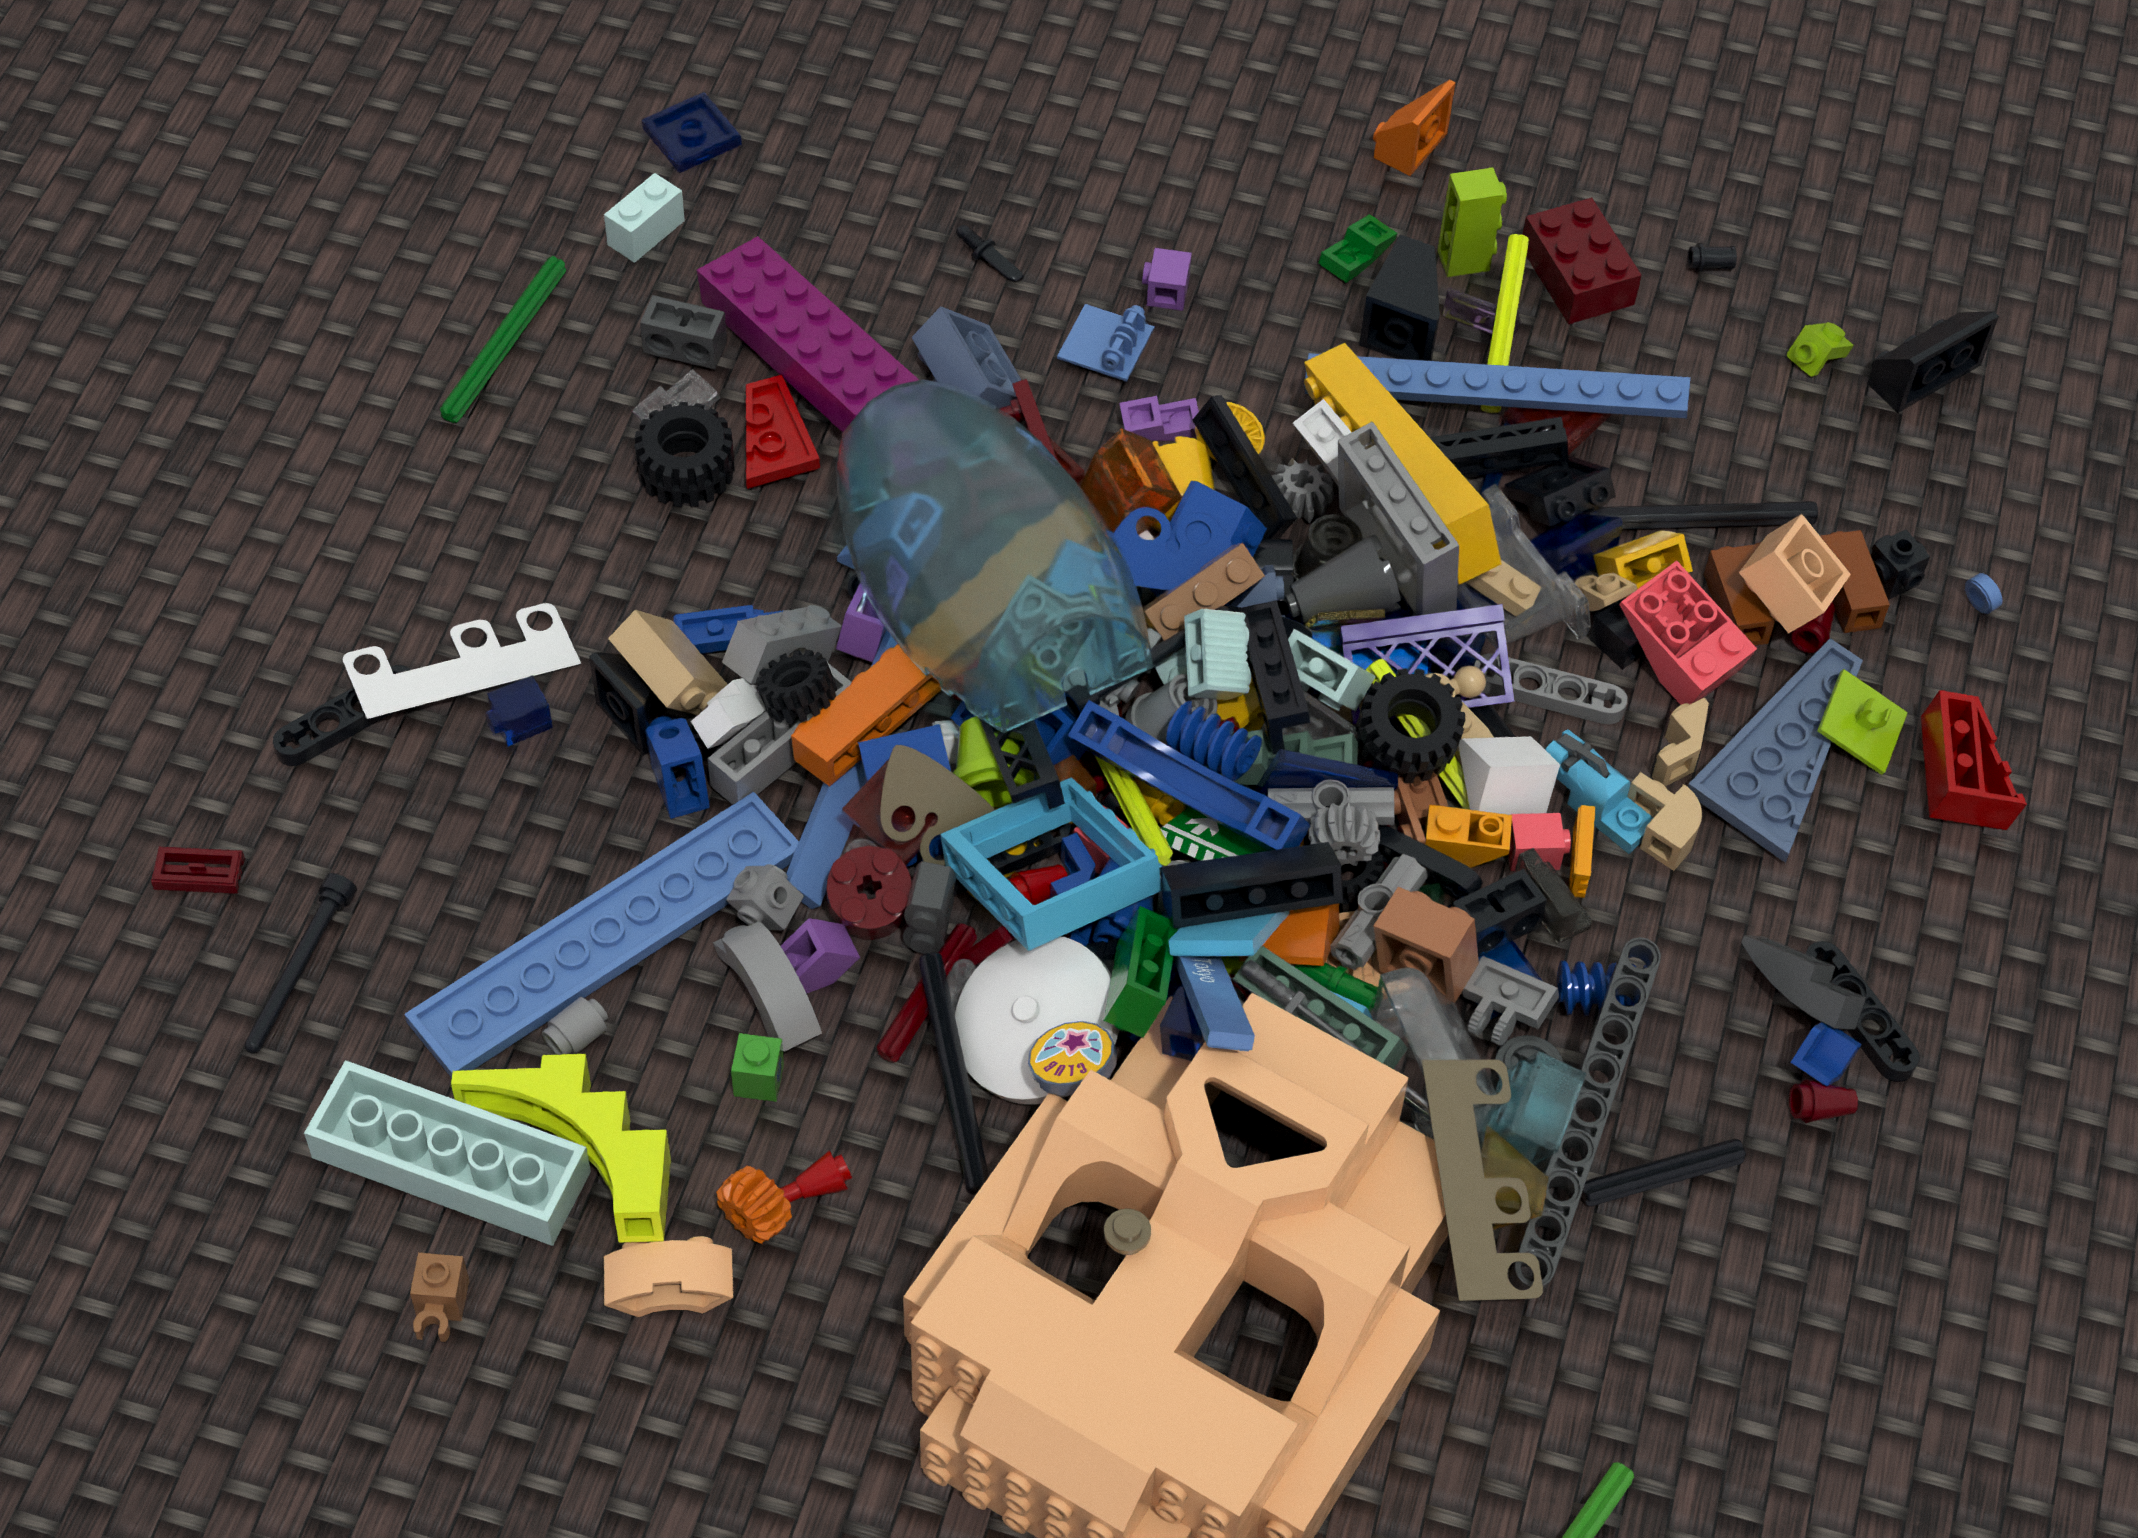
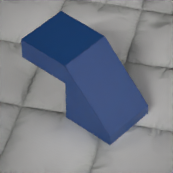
[1050,832,1096,937]

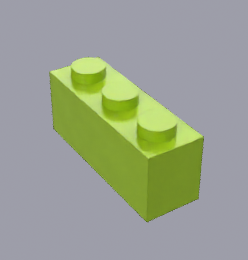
[1437,167,1507,277]

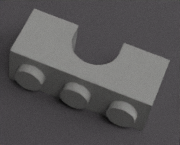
[722,605,842,684]

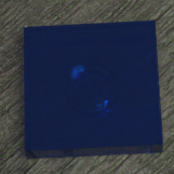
[642,92,742,173]

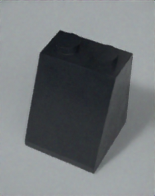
[1359,234,1440,361]

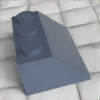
[911,306,1021,422]

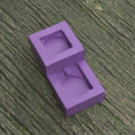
[1119,396,1199,441]

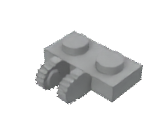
[1462,956,1559,1046]

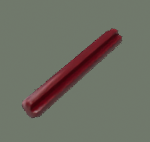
[877,923,977,1063]

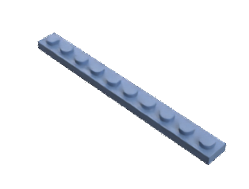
[1304,353,1690,418]

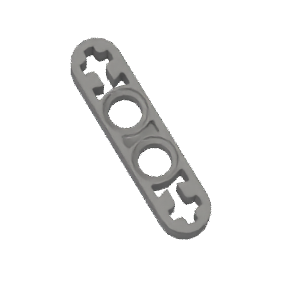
[1474,653,1628,725]

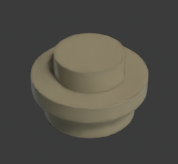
[1104,1209,1151,1255]

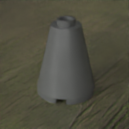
[1285,534,1401,623]

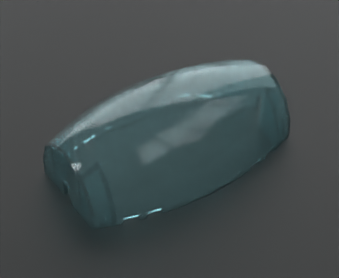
[835,379,1153,733]

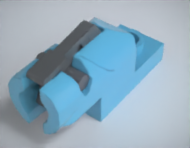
[1545,729,1653,854]

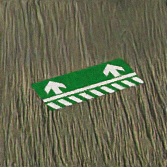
[1160,807,1268,861]

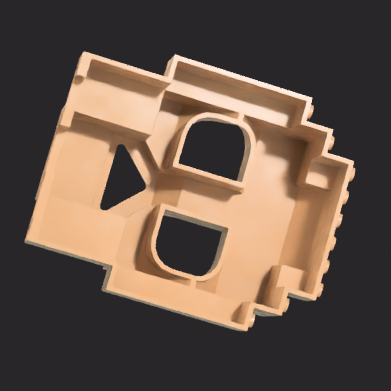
[903,993,1449,1538]

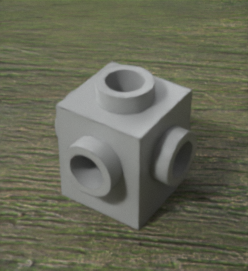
[726,864,804,930]

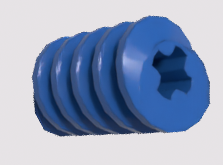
[1166,701,1262,781]
[1556,960,1647,1016]

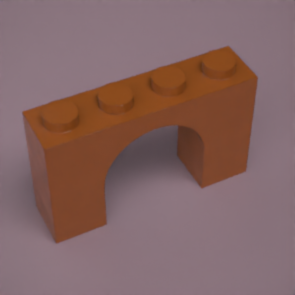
[1704,530,1890,646]

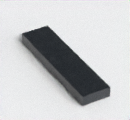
[1192,395,1297,539]

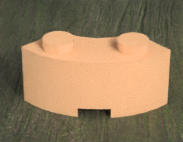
[604,1236,733,1317]

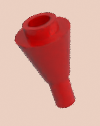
[780,1150,852,1203]

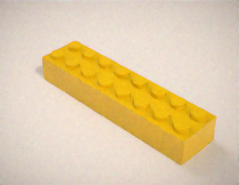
[1304,343,1502,585]

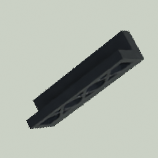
[1429,417,1569,478]
[1237,600,1311,755]
[961,657,1065,809]

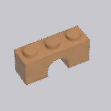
[1135,543,1265,644]

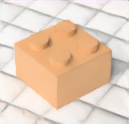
[1739,514,1851,634]

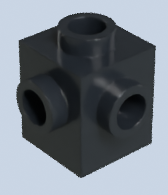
[1871,529,1930,600]

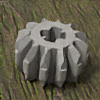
[1271,458,1334,524]
[1308,802,1380,866]

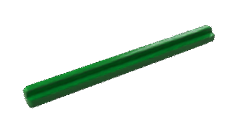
[440,256,566,424]

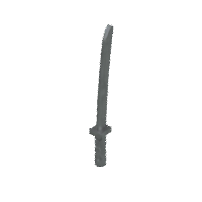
[1241,960,1430,1112]

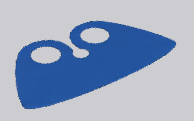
[1096,507,1232,590]

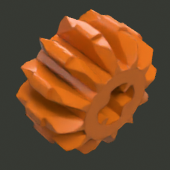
[716,1165,792,1244]

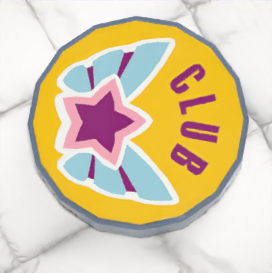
[1028,1021,1117,1096]

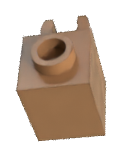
[410,1253,469,1342]

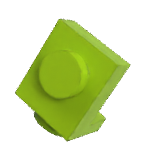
[1787,322,1854,377]

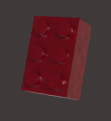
[1522,197,1642,324]

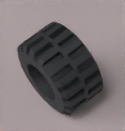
[635,402,735,507]
[1355,668,1466,783]

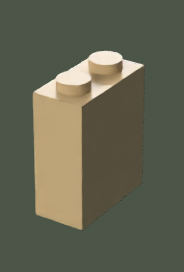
[608,610,728,715]

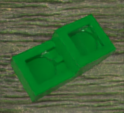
[1318,214,1398,283]

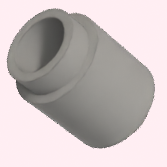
[542,997,608,1055]

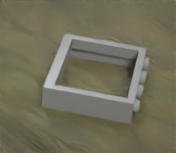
[1338,421,1459,616]

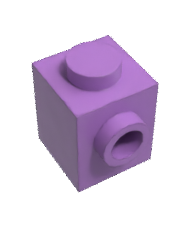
[1142,248,1192,311]

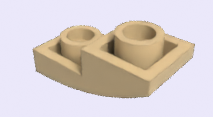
[1561,573,1637,611]

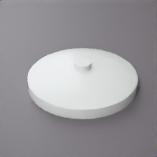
[955,936,1119,1104]

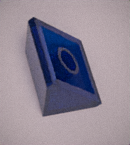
[1517,514,1623,591]

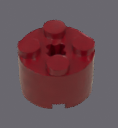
[827,846,912,940]

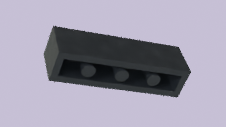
[1161,842,1343,928]

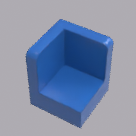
[1791,1022,1862,1086]

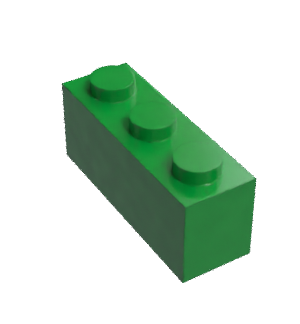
[1103,906,1178,1038]

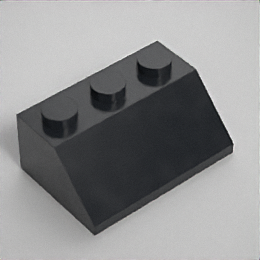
[1868,311,1999,413]

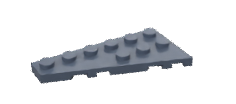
[1688,638,1863,863]

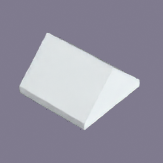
[1458,736,1560,815]

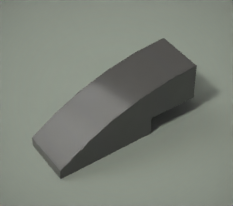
[1741,935,1866,1029]

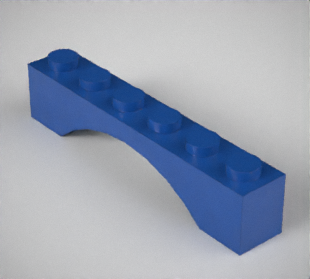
[1068,700,1311,851]

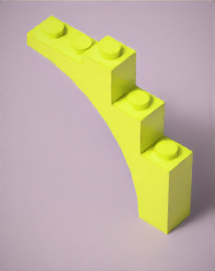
[451,1054,671,1243]

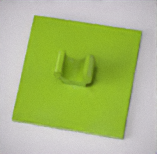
[1817,669,1908,775]

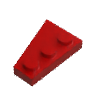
[746,374,820,489]

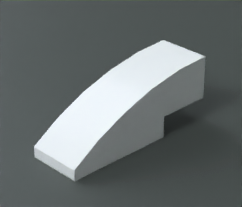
[691,678,766,749]

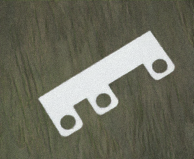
[343,603,581,719]

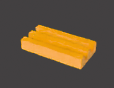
[1568,805,1595,898]

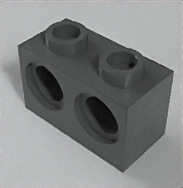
[640,295,727,369]

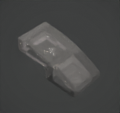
[632,369,720,422]

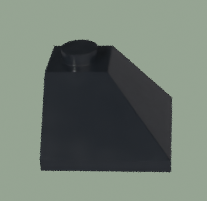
[589,652,659,756]

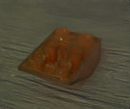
[1074,428,1182,555]

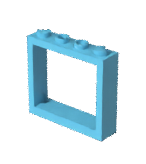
[940,777,1163,951]

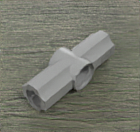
[1268,779,1394,825]
[1330,854,1427,970]

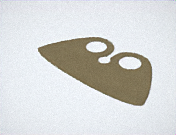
[880,745,995,866]

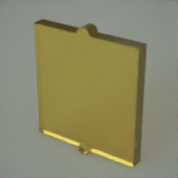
[1306,609,1385,630]

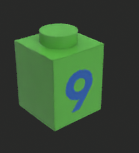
[731,1033,784,1102]

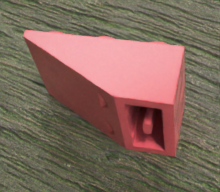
[1619,561,1757,705]

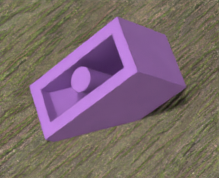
[836,568,905,662]
[781,918,860,994]

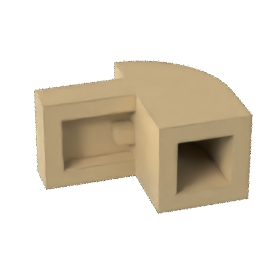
[1627,772,1702,871]

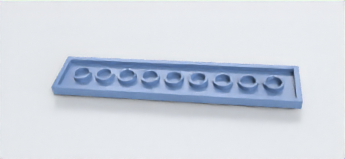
[404,792,799,1078]

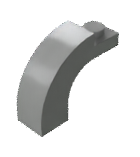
[713,921,822,1052]

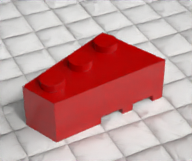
[1921,690,2027,830]

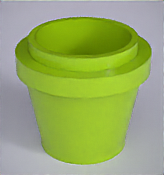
[953,714,1035,808]

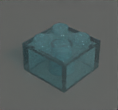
[1481,1051,1586,1168]

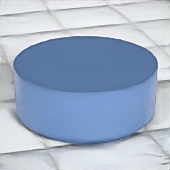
[1965,573,2003,614]

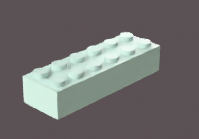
[304,1060,591,1246]

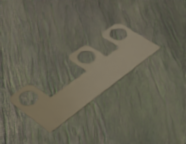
[1422,1060,1543,1301]

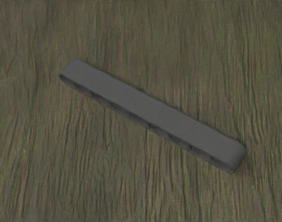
[1508,937,1661,1300]

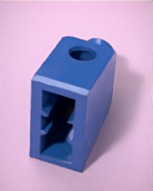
[645,716,710,819]

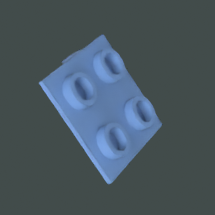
[1057,304,1155,382]

